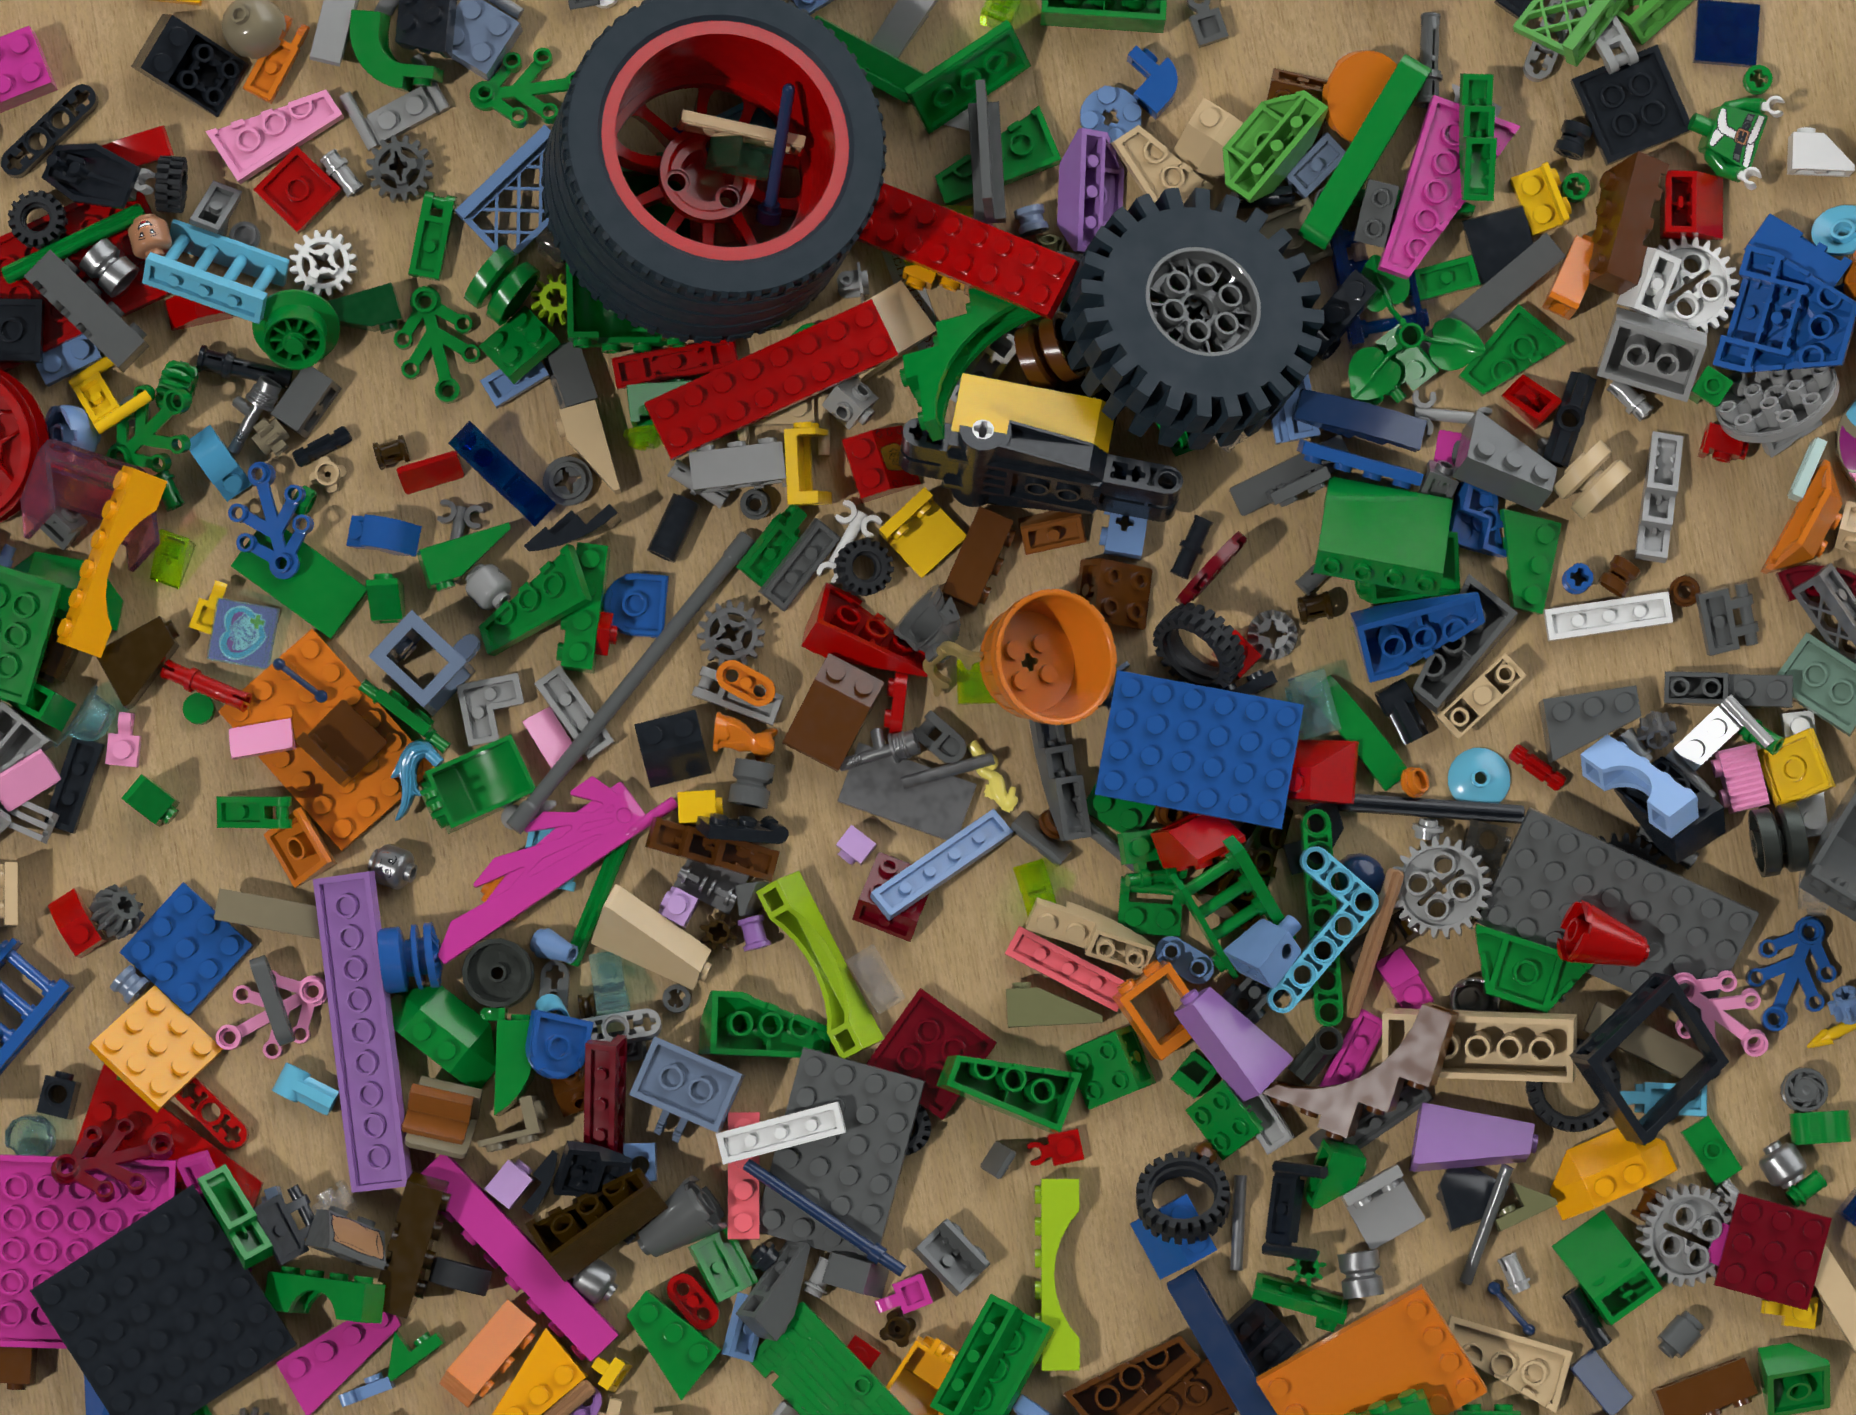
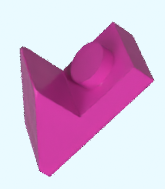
[1375,947,1434,1009]

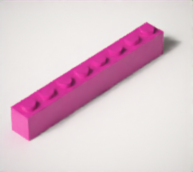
[420,1154,620,1362]

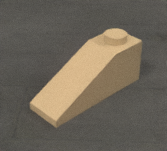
[556,400,622,495]

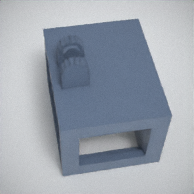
[369,610,481,716]
[629,1036,745,1143]

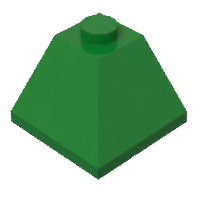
[1758,1343,1831,1415]

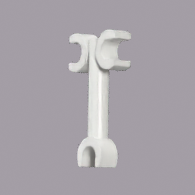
[817,500,883,585]

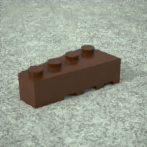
[1589,151,1669,296]

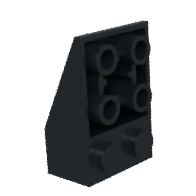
[131,14,249,117]
[1614,756,1726,864]

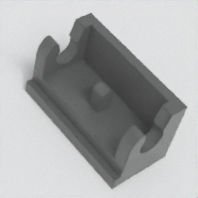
[543,341,598,409]
[271,366,342,439]

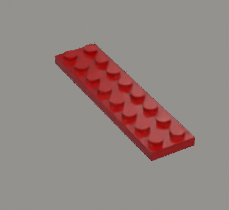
[857,183,1080,320]
[644,299,899,461]

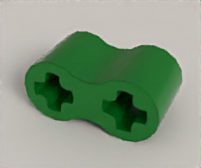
[1789,1110,1851,1145]

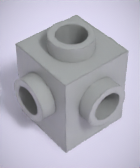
[822,377,879,430]

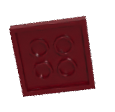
[866,988,997,1120]
[1713,1193,1832,1311]

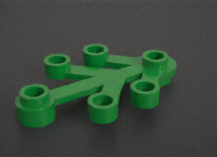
[470,48,576,129]
[394,286,481,404]
[106,384,192,473]

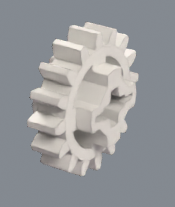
[290,230,358,298]

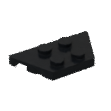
[395,0,457,58]

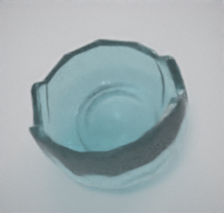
[5,1114,56,1156]

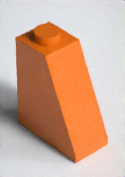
[1542,235,1594,320]

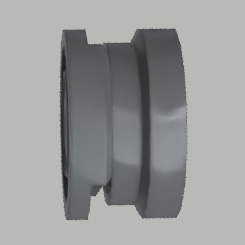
[1780,1068,1828,1112]

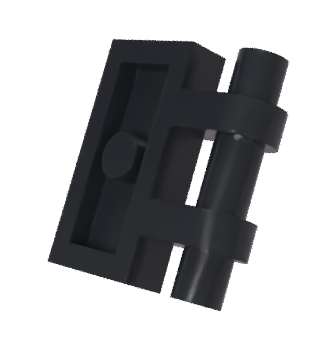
[253,1184,314,1266]

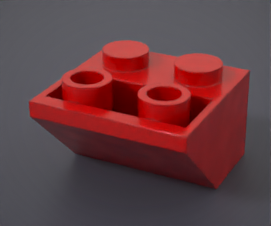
[1660,170,1723,240]
[1150,813,1246,871]

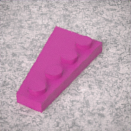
[276,1312,402,1415]

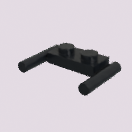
[1262,1160,1328,1262]

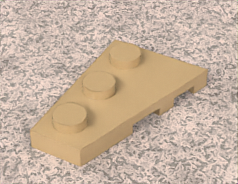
[1111,125,1214,204]

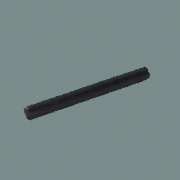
[1337,794,1525,824]

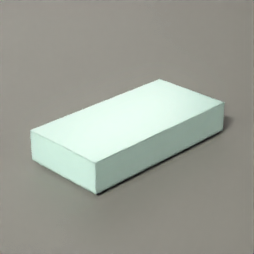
[1787,437,1828,502]

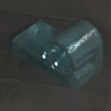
[589,951,631,1016]

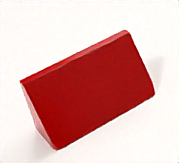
[396,451,465,494]

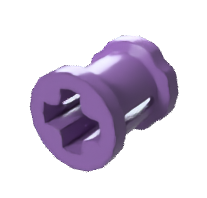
[737,914,771,952]

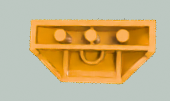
[1549,1127,1678,1221]

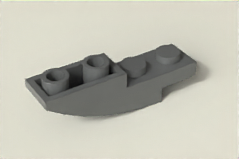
[1664,671,1793,709]

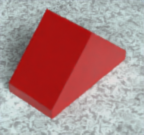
[1501,374,1562,430]

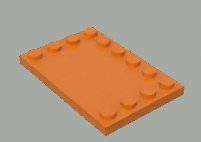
[1256,1284,1488,1415]

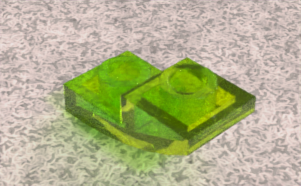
[623,425,662,451]

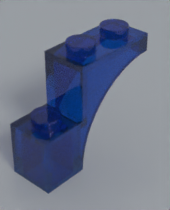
[448,421,557,527]

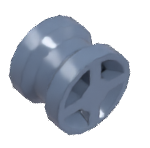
[1014,204,1049,237]
[110,965,150,1005]

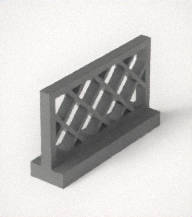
[968,79,1006,224]

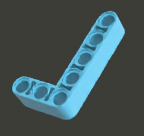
[1266,847,1379,1013]

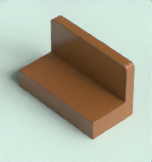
[402,1083,474,1145]

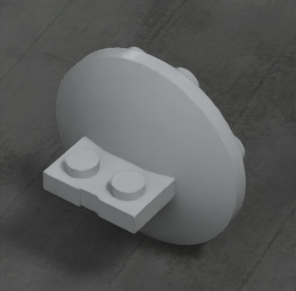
[1715,367,1840,458]

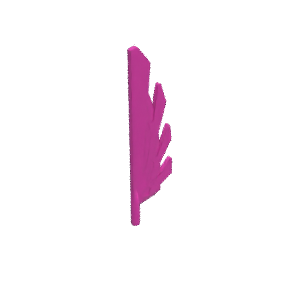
[438,776,678,965]

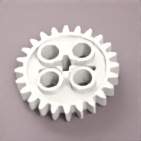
[1646,236,1739,333]

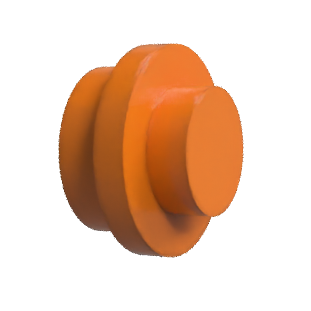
[1401,767,1429,798]

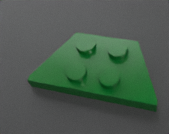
[1474,924,1593,1013]

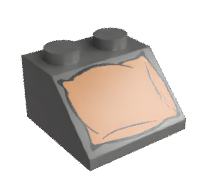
[304,1206,386,1270]

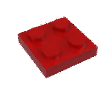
[253,146,342,234]

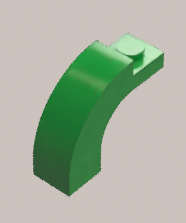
[350,9,444,92]

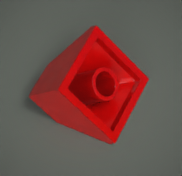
[1287,739,1359,804]

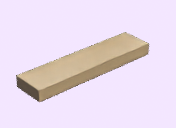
[676,109,806,155]

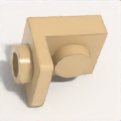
[1835,501,1856,553]

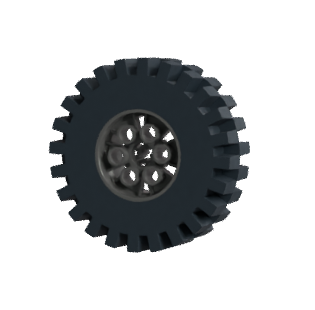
[1060,188,1324,450]

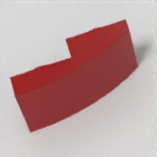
[102,125,174,167]

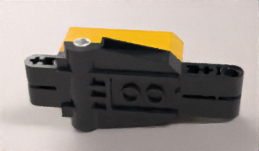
[899,373,1183,522]

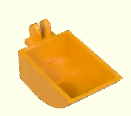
[885,1335,959,1415]

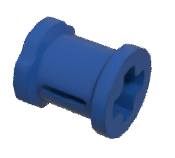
[1562,563,1593,595]

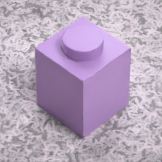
[484,1159,535,1209]

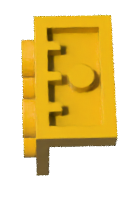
[879,487,966,578]

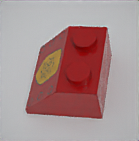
[842,425,921,504]

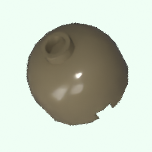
[222,0,286,59]

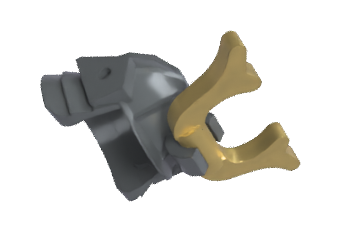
[893,584,984,697]

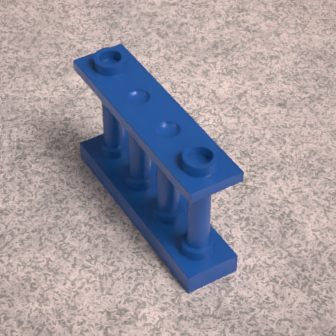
[0,938,75,1075]

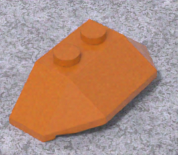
[1760,459,1843,574]

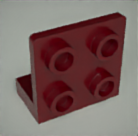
[852,852,929,942]

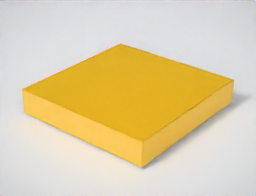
[1757,728,1836,808]

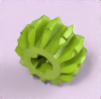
[530,274,567,327]

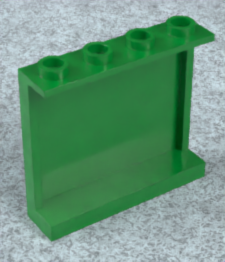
[1313,476,1453,596]

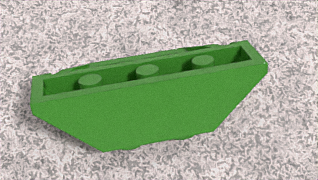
[1223,90,1329,203]

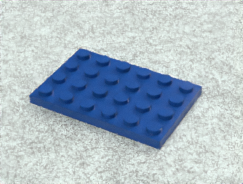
[1094,670,1304,829]

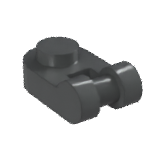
[913,710,966,764]

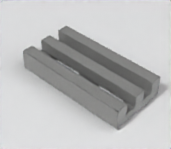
[0,801,59,844]

